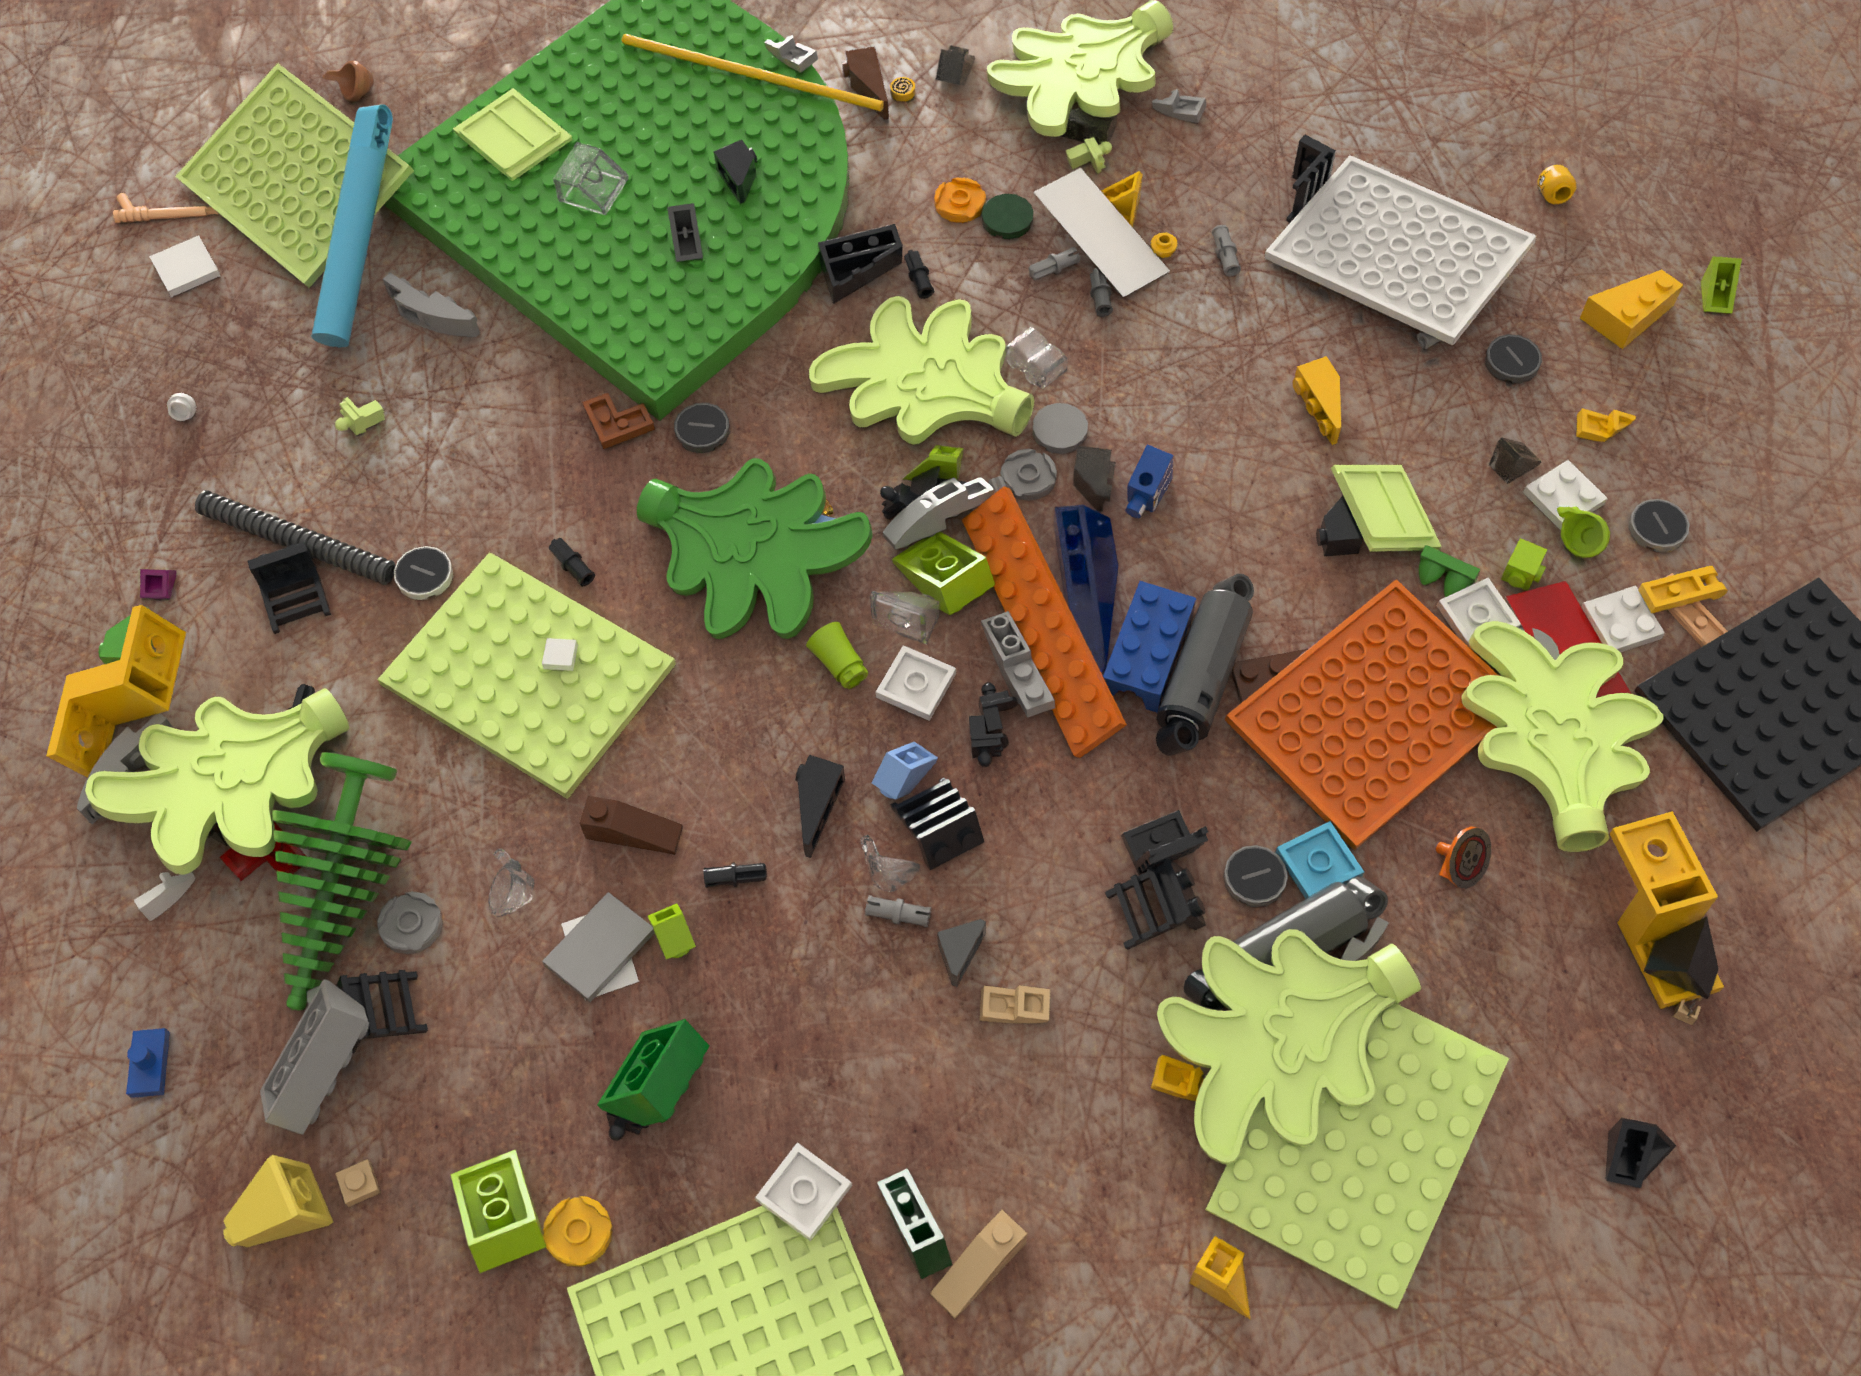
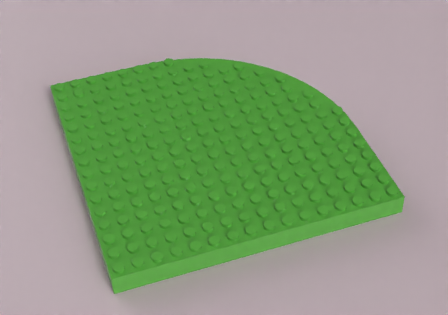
[384,0,849,421]

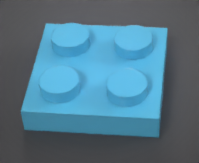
[1275,821,1364,899]

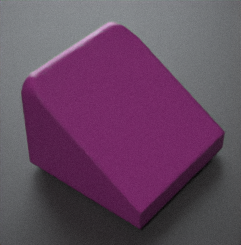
[140,569,176,599]

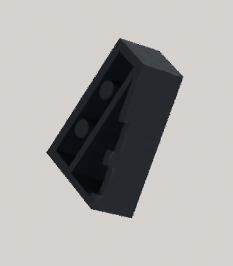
[818,224,903,304]

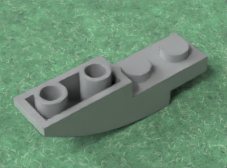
[383,273,480,337]
[882,477,995,550]
[981,611,1055,718]
[77,713,173,824]

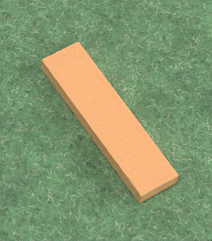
[1666,573,1728,647]

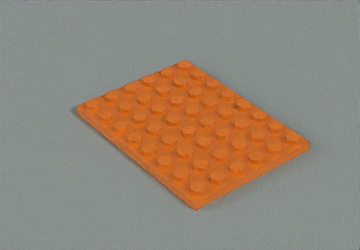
[1225,579,1499,851]

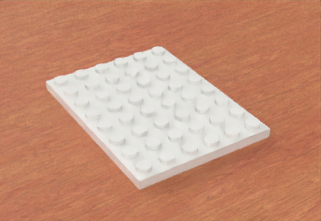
[1265,155,1536,345]

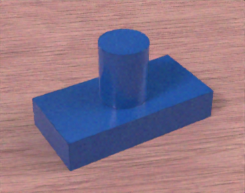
[126,1028,170,1098]

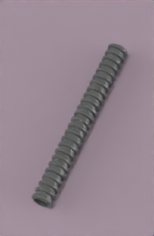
[195,490,396,585]

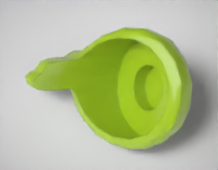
[1557,507,1610,558]

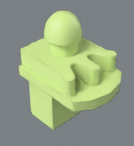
[1066,137,1112,174]
[335,397,385,435]

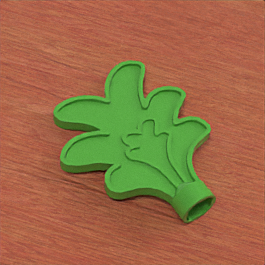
[637,458,873,639]

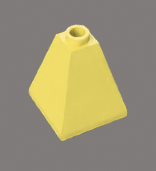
[223,1155,333,1247]

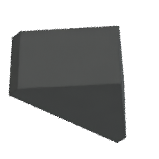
[667,203,703,262]
[937,919,986,987]

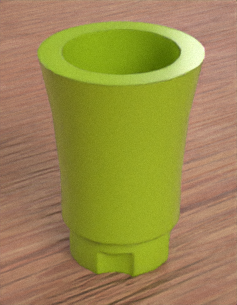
[806,622,868,689]

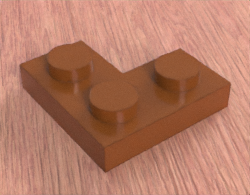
[582,393,655,449]

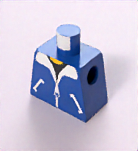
[1125,444,1173,518]

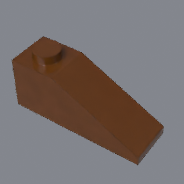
[842,47,889,120]
[579,796,683,855]

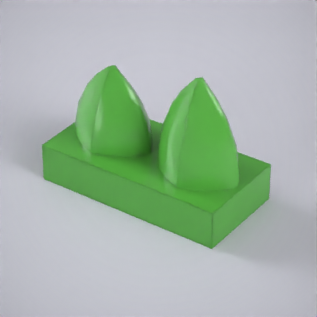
[1419,545,1480,597]

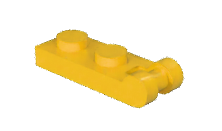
[1638,566,1728,614]

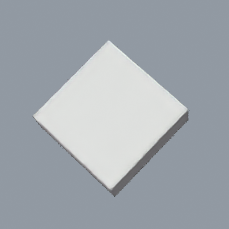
[542,638,578,671]

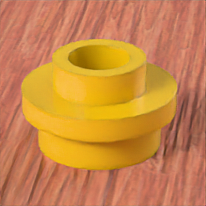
[1151,233,1177,258]

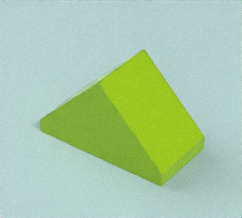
[1701,256,1742,314]

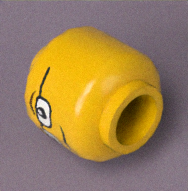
[1537,165,1577,205]

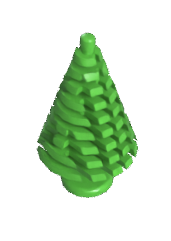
[272,752,412,1011]

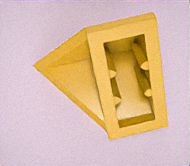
[1101,171,1143,228]
[1189,1236,1251,1320]

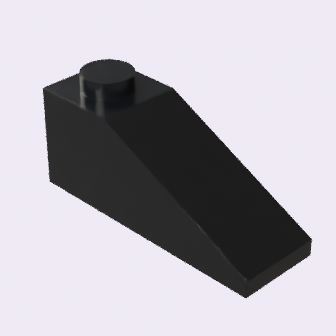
[795,755,845,858]

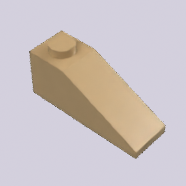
[930,1210,1027,1319]

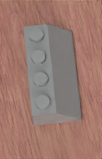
[260,979,369,1135]

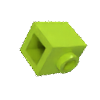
[1501,538,1548,591]
[648,903,696,960]

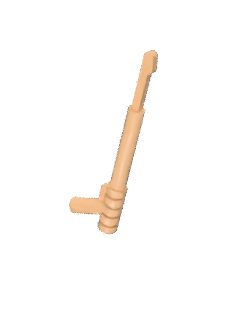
[113,193,219,223]

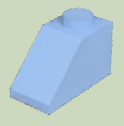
[872,742,938,800]

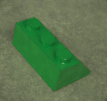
[597,1019,709,1126]

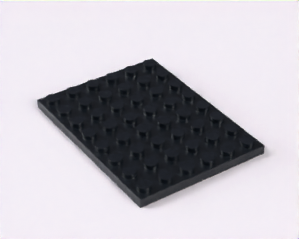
[1634,577,1861,832]

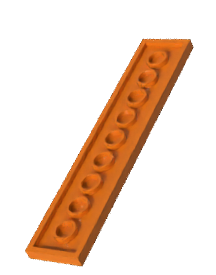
[962,486,1127,758]

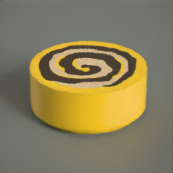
[890,77,915,102]

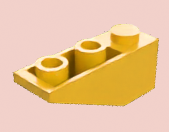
[1293,356,1341,445]

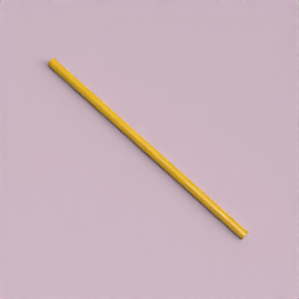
[622,34,884,112]

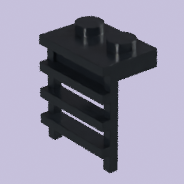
[1286,135,1336,223]
[247,542,331,634]
[890,777,985,870]
[1121,810,1208,875]
[1105,858,1206,950]
[336,970,428,1053]

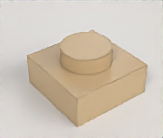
[335,1159,381,1207]

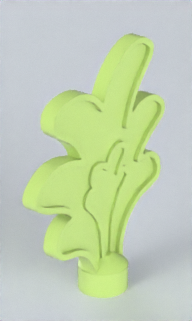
[987,0,1173,137]
[809,296,1034,445]
[1462,621,1663,852]
[85,688,349,875]
[1157,929,1421,1165]

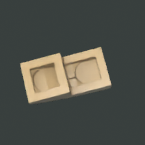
[979,985,1050,1023]

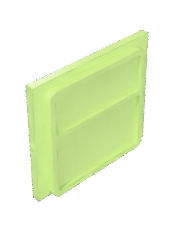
[453,88,573,181]
[1331,465,1442,552]

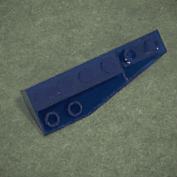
[1053,505,1119,673]

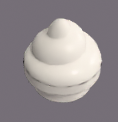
[167,393,196,421]

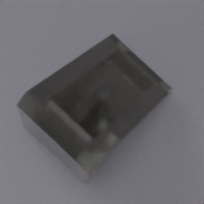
[1489,437,1541,484]

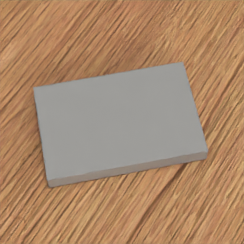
[542,892,655,1002]

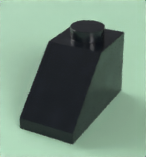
[714,139,757,204]
[1316,496,1363,557]

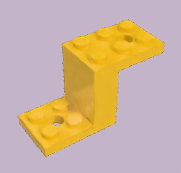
[46,605,186,778]
[1610,811,1724,1009]

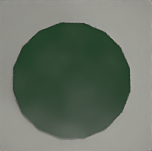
[982,194,1034,239]

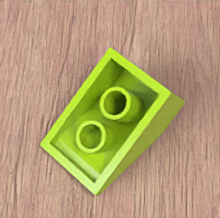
[892,532,995,615]
[450,1150,546,1273]

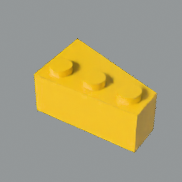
[1580,269,1683,349]

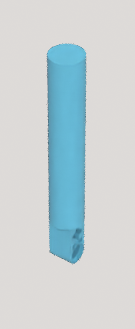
[311,104,393,347]

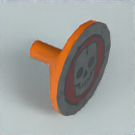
[1436,826,1491,889]

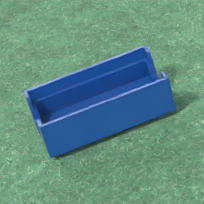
[1103,581,1196,713]

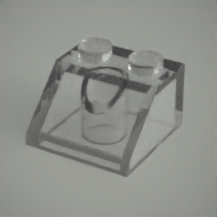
[553,142,629,215]

